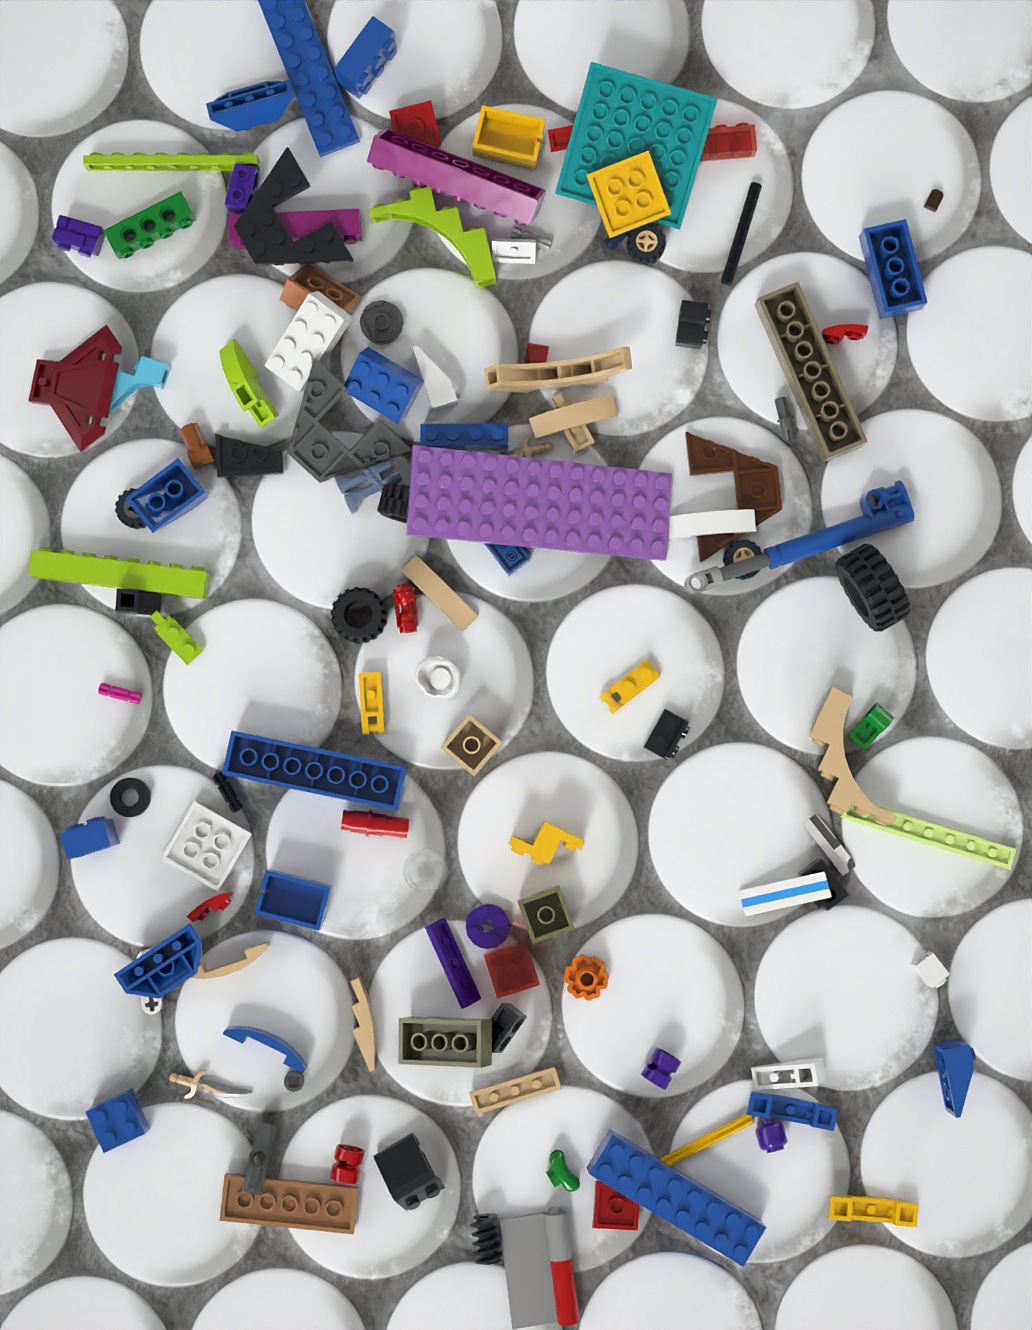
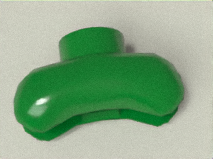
[546,1150,580,1192]

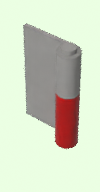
[499,1207,580,1329]

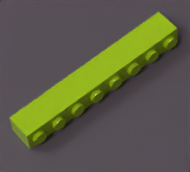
[28,547,210,600]

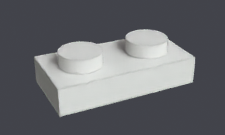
[492,238,536,264]

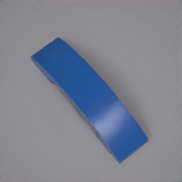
[223,1026,307,1073]
[746,1091,838,1131]

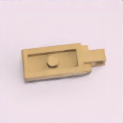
[552,393,595,454]

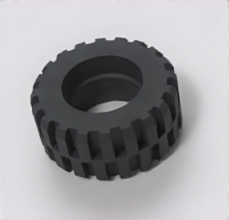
[835,544,911,632]

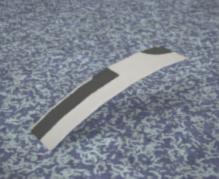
[803,814,856,876]

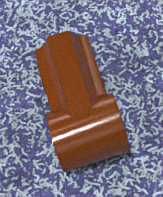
[179,422,215,470]

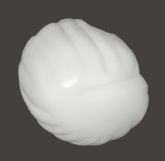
[415,655,461,698]

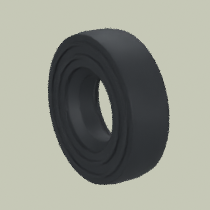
[110,778,151,817]

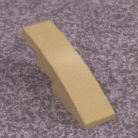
[351,976,376,1072]

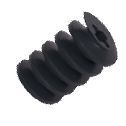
[470,1213,503,1265]

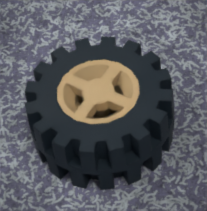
[626,223,666,265]
[723,539,762,580]

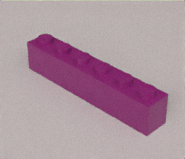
[228,209,362,249]

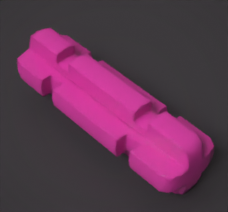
[98,683,142,704]

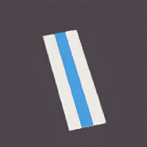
[739,871,832,916]

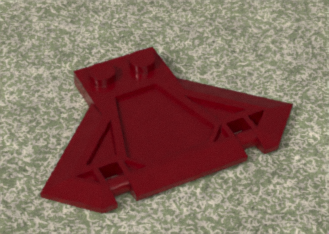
[28,325,122,452]

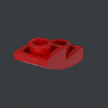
[821,324,869,345]
[186,891,233,922]

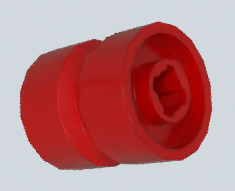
[330,1144,365,1184]

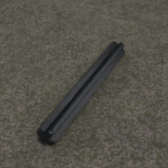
[721,182,762,286]

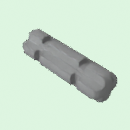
[510,226,552,252]

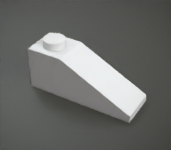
[412,345,460,413]
[751,1058,827,1090]

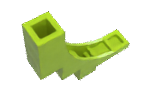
[369,186,496,288]

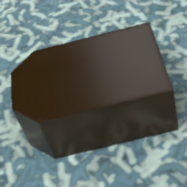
[924,189,944,212]

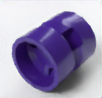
[641,1047,681,1090]

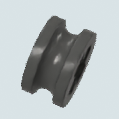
[284,1070,304,1092]

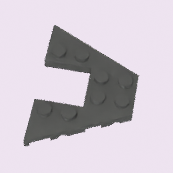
[287,358,412,483]

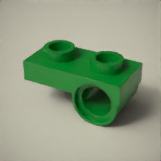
[847,703,894,751]

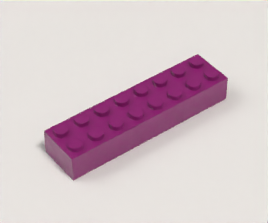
[367,128,546,225]

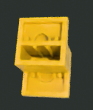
[509,821,585,866]

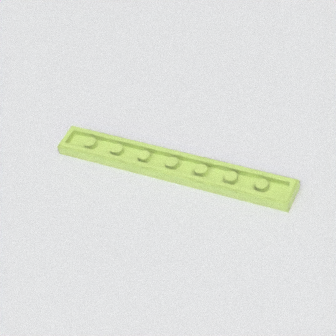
[839,806,1016,870]

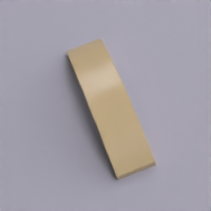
[529,395,618,440]
[401,555,478,632]
[191,941,270,979]

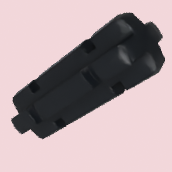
[212,772,243,813]

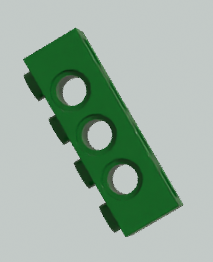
[103,191,196,259]

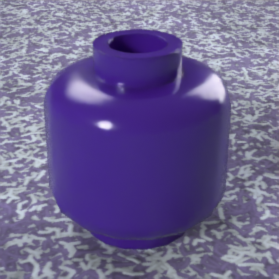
[755,1118,788,1154]

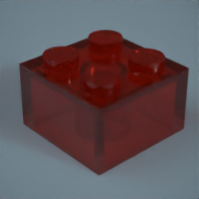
[484,940,540,999]

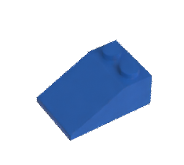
[125,458,209,533]
[932,1039,976,1118]

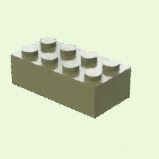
[398,1016,492,1068]

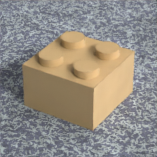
[440,714,503,777]

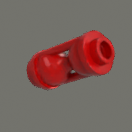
[393,583,419,634]

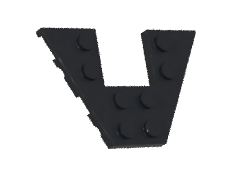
[234,147,354,267]

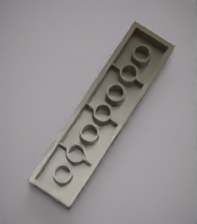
[754,282,868,463]

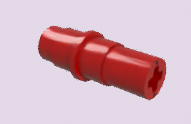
[341,810,409,838]

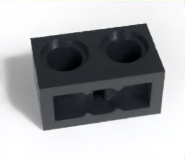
[798,858,849,911]
[491,1003,527,1053]

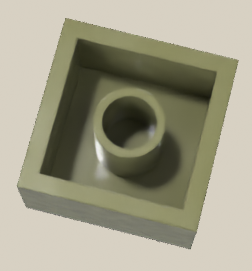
[517,885,575,944]

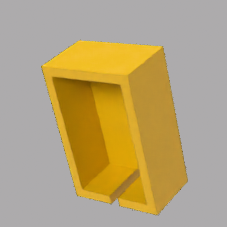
[472,105,546,170]

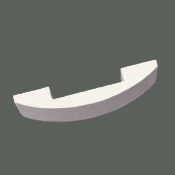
[668,509,756,539]

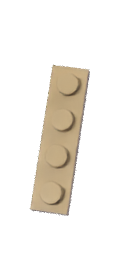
[469,1066,561,1115]

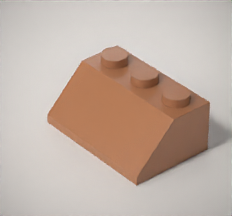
[279,264,362,315]

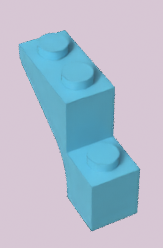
[109,356,170,414]

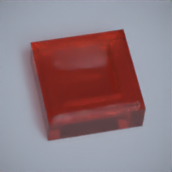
[524,343,549,364]

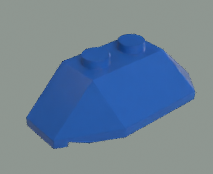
[206,80,294,132]
[114,924,203,999]

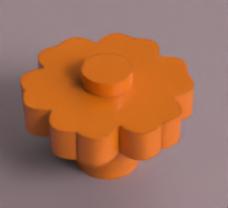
[563,954,609,1001]

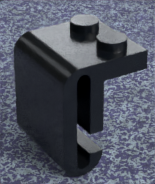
[374,1132,445,1211]

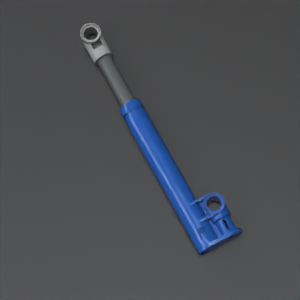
[684,480,914,594]

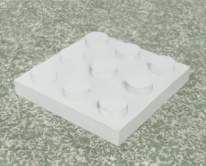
[161,801,253,892]

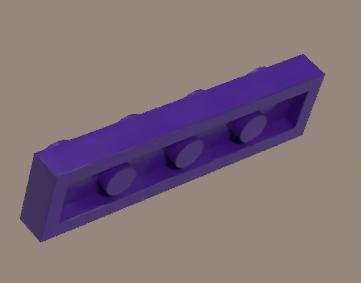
[425,918,482,1009]

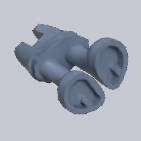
[334,460,402,514]

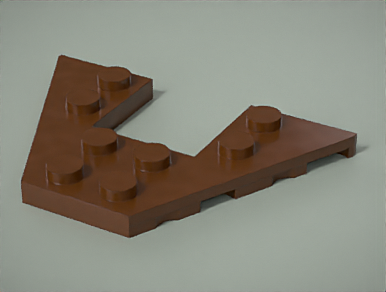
[685,432,782,563]

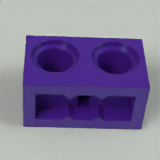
[225,163,260,214]

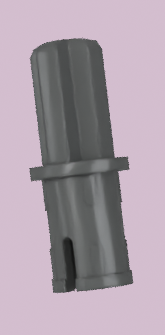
[774,397,797,441]

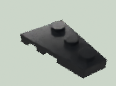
[215,434,284,478]

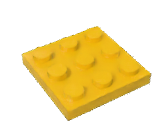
[586,151,671,239]

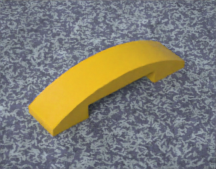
[828,1195,919,1227]

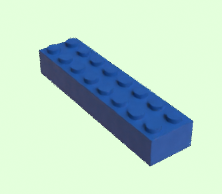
[222,730,408,811]
[586,1129,767,1267]

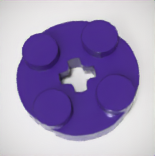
[466,904,510,949]

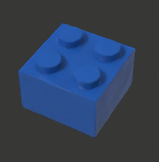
[59,816,120,860]
[86,1088,150,1153]

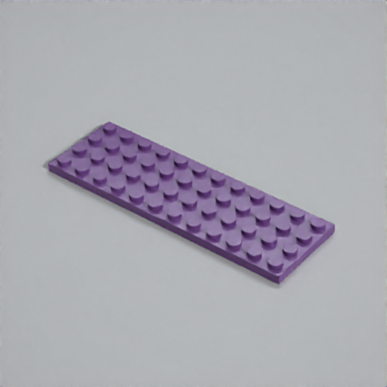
[406,445,672,561]

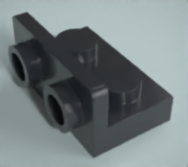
[643,709,690,760]

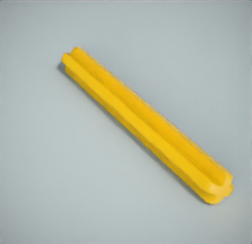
[660,1114,754,1166]

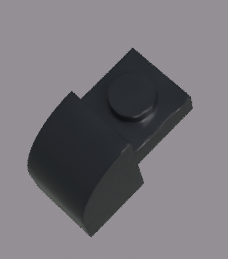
[115,588,161,615]

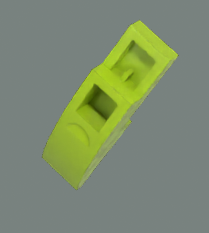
[219,339,279,428]

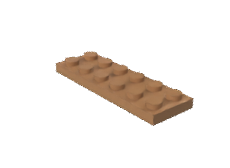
[219,1173,359,1234]

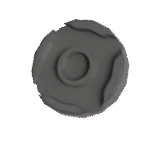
[360,300,404,345]

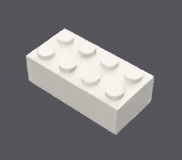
[264,291,353,392]

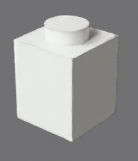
[911,951,950,988]

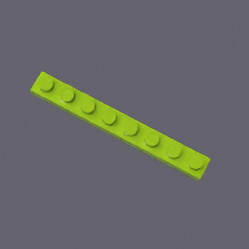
[83,152,260,171]

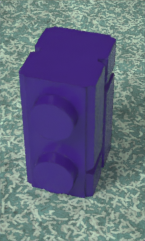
[52,215,105,258]

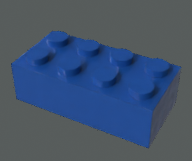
[859,219,928,319]

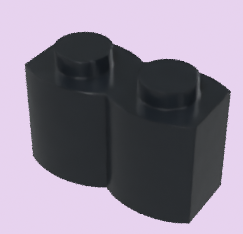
[675,300,711,349]

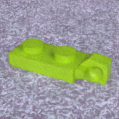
[150,610,204,665]

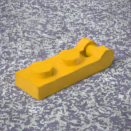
[599,660,661,714]
[359,672,385,735]

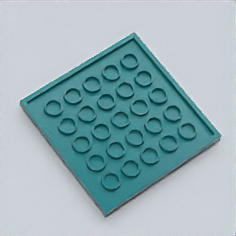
[555,62,718,230]

